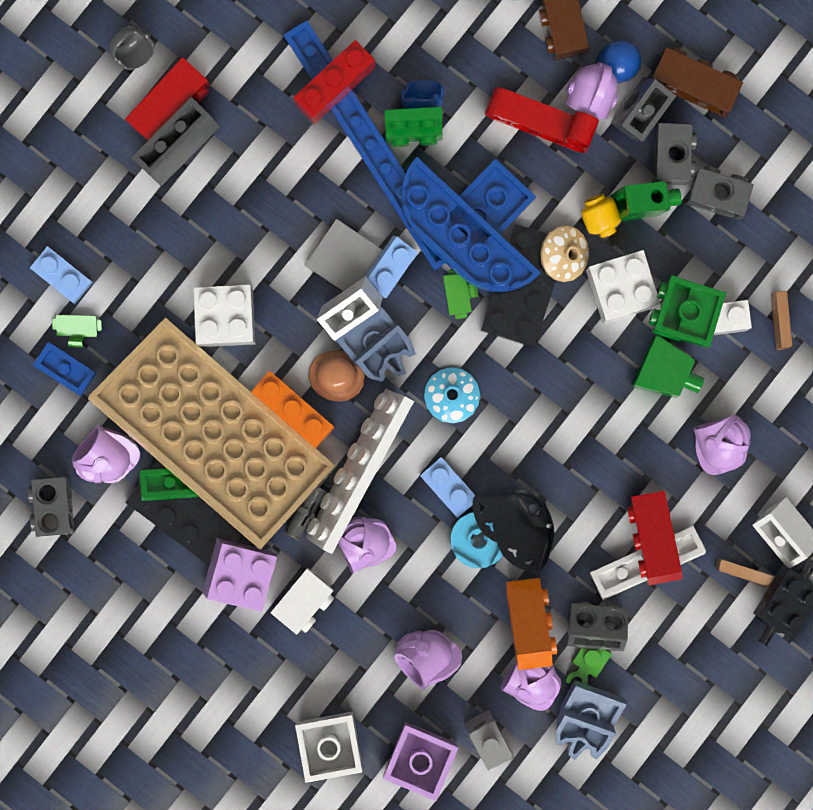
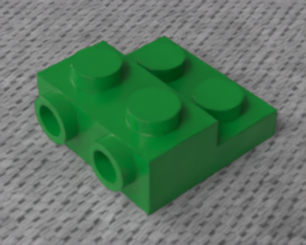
[384,107,443,147]
[649,275,726,348]

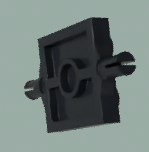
[753,558,813,647]

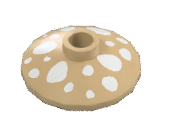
[540,226,589,282]

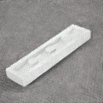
[590,526,706,600]

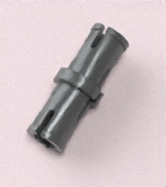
[283,486,327,542]

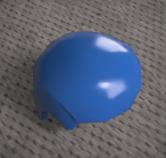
[596,40,641,83]
[401,80,444,109]

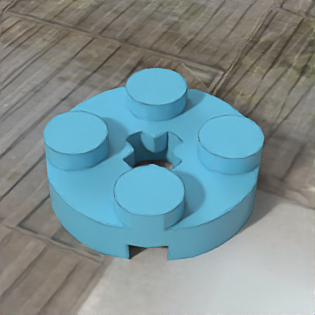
[450,512,503,568]

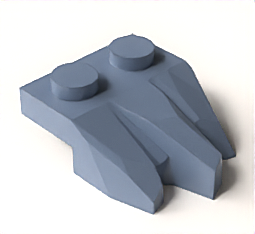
[335,306,416,382]
[556,680,627,760]

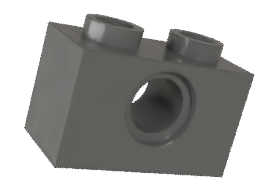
[611,77,676,142]
[653,123,697,185]
[686,166,754,221]

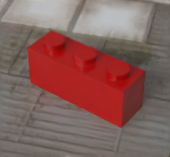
[293,40,375,125]
[125,57,210,141]
[627,491,682,586]

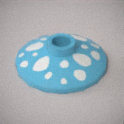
[424,367,480,423]

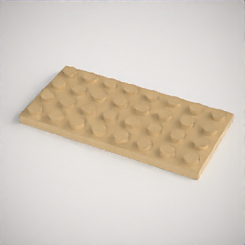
[88,318,335,550]

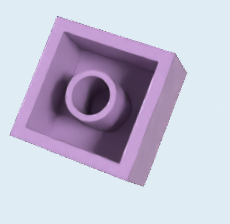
[202,538,277,612]
[383,721,459,801]

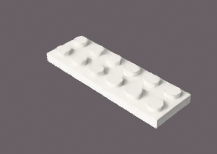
[305,389,414,554]

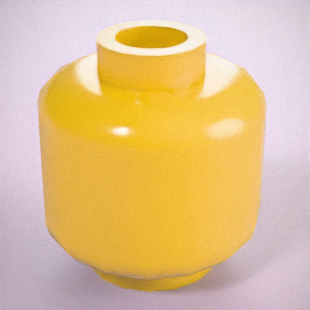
[580,194,621,238]

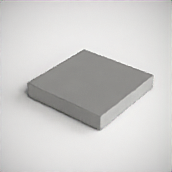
[305,219,383,291]

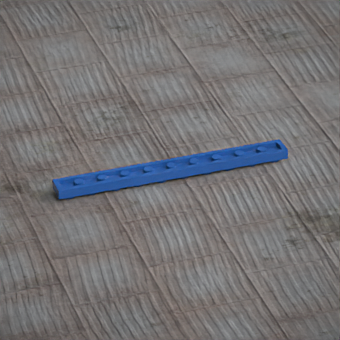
[284,20,446,271]

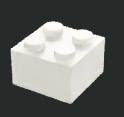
[586,250,660,324]
[194,285,256,347]
[295,712,363,783]

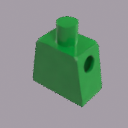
[610,182,682,222]
[632,335,705,398]

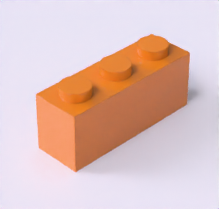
[251,371,335,449]
[506,578,557,670]

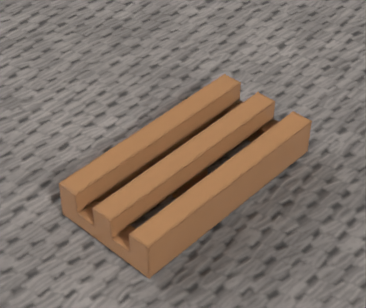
[771,291,792,350]
[714,559,775,587]

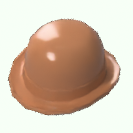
[308,350,365,402]

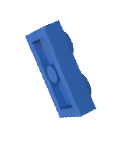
[33,342,97,397]

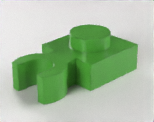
[565,647,612,685]

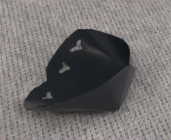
[473,487,555,573]

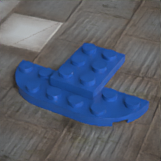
[401,157,541,292]

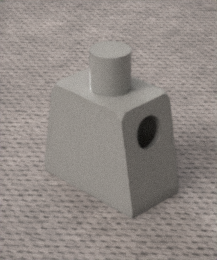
[464,710,514,771]

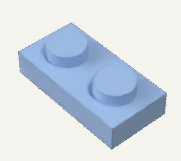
[364,235,418,298]
[30,246,93,304]
[420,457,475,518]

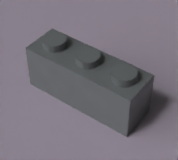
[131,97,220,186]

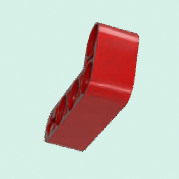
[484,87,599,153]

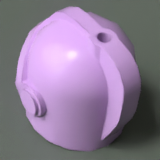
[565,62,618,120]
[693,414,751,475]
[72,424,140,483]
[338,516,396,574]
[394,630,462,690]
[501,661,562,711]

